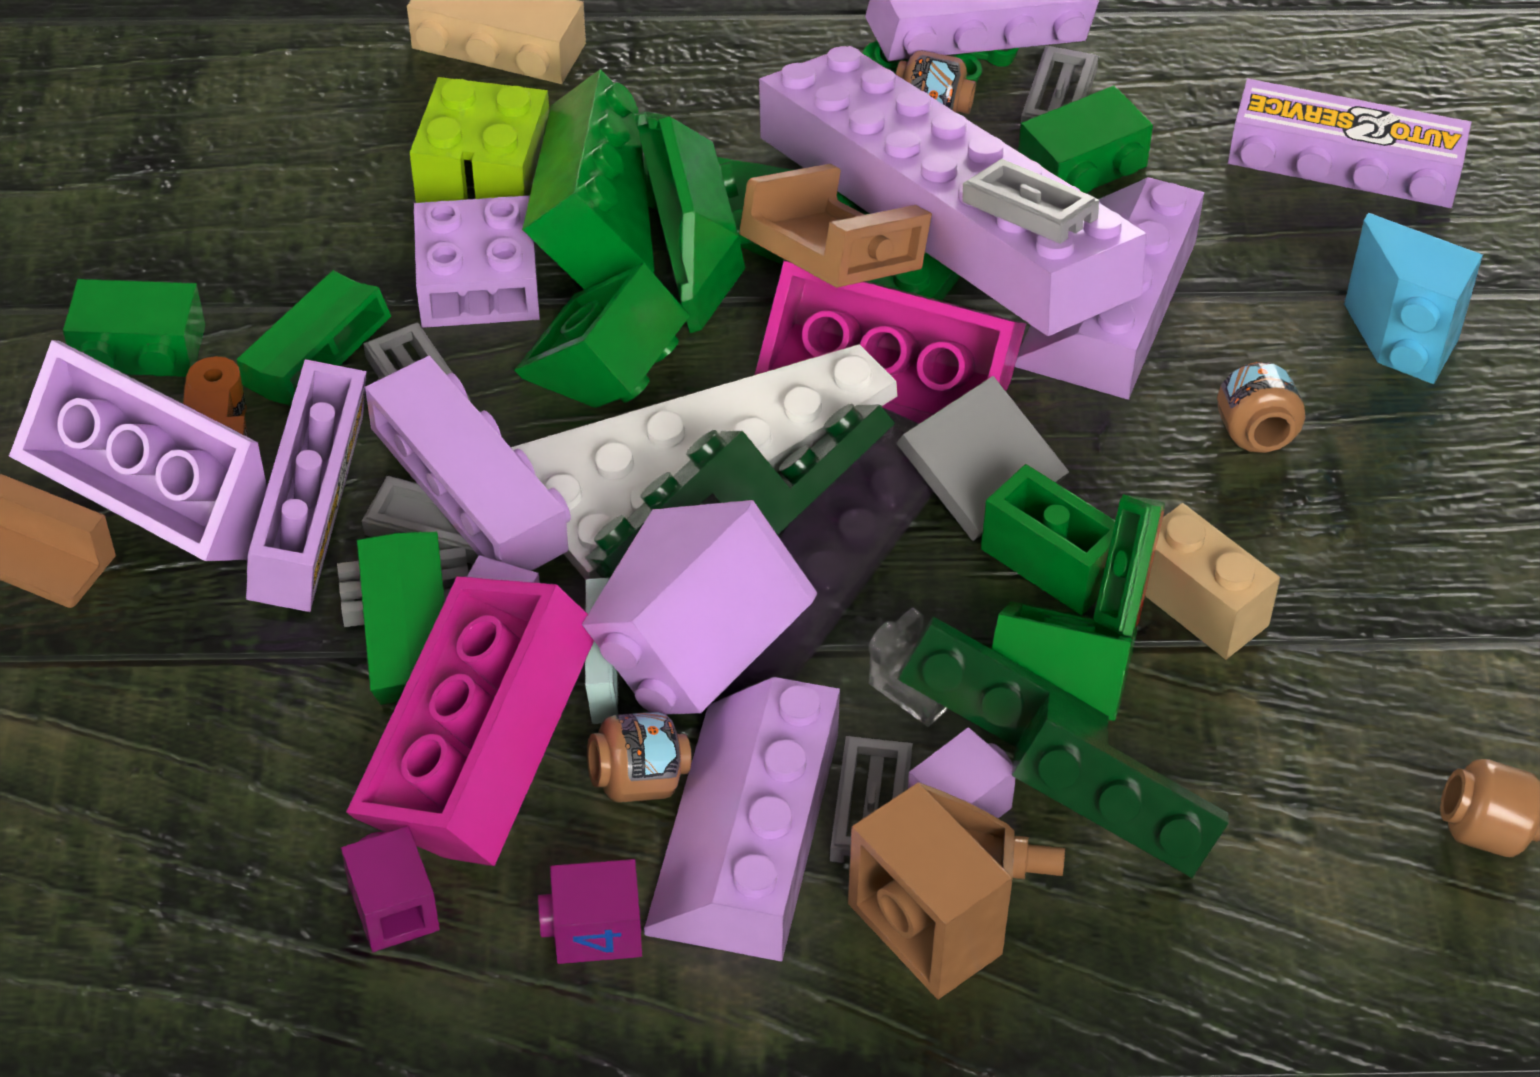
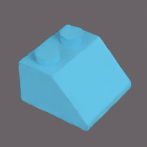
[1344,213,1483,384]

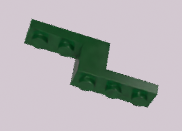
[585,404,895,579]
[897,616,1229,878]

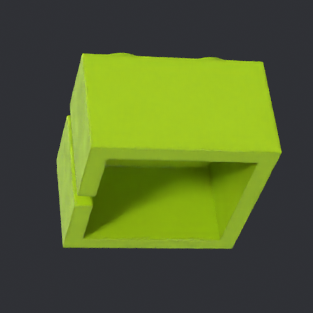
[410,77,549,203]

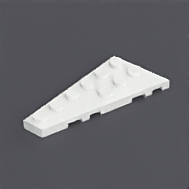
[511,344,897,580]

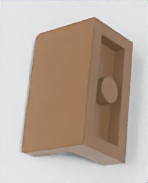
[0,474,116,608]

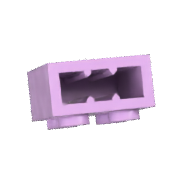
[414,196,540,328]

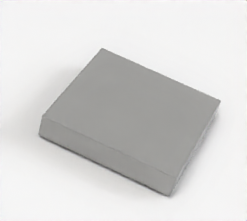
[896,376,1069,541]

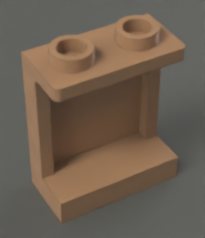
[739,164,932,288]

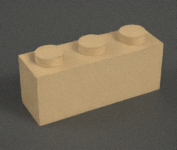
[407,0,586,84]

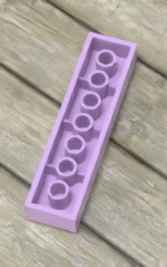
[759,46,1146,336]

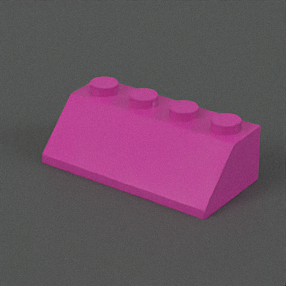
[755,261,1026,424]
[346,576,594,866]

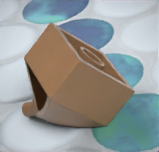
[848,782,1065,1000]

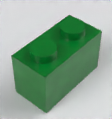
[1018,85,1153,193]
[63,279,206,377]
[981,464,1115,616]

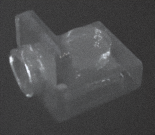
[869,608,948,727]

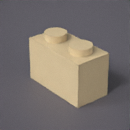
[1145,503,1280,660]

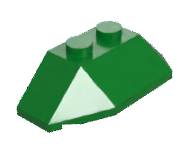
[634,111,751,333]

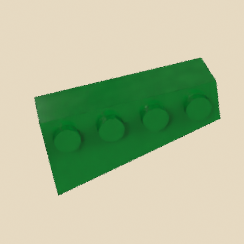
[522,69,655,290]

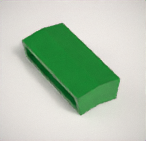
[236,270,392,406]
[357,531,445,705]

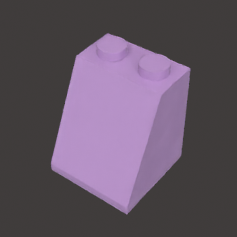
[582,500,818,715]

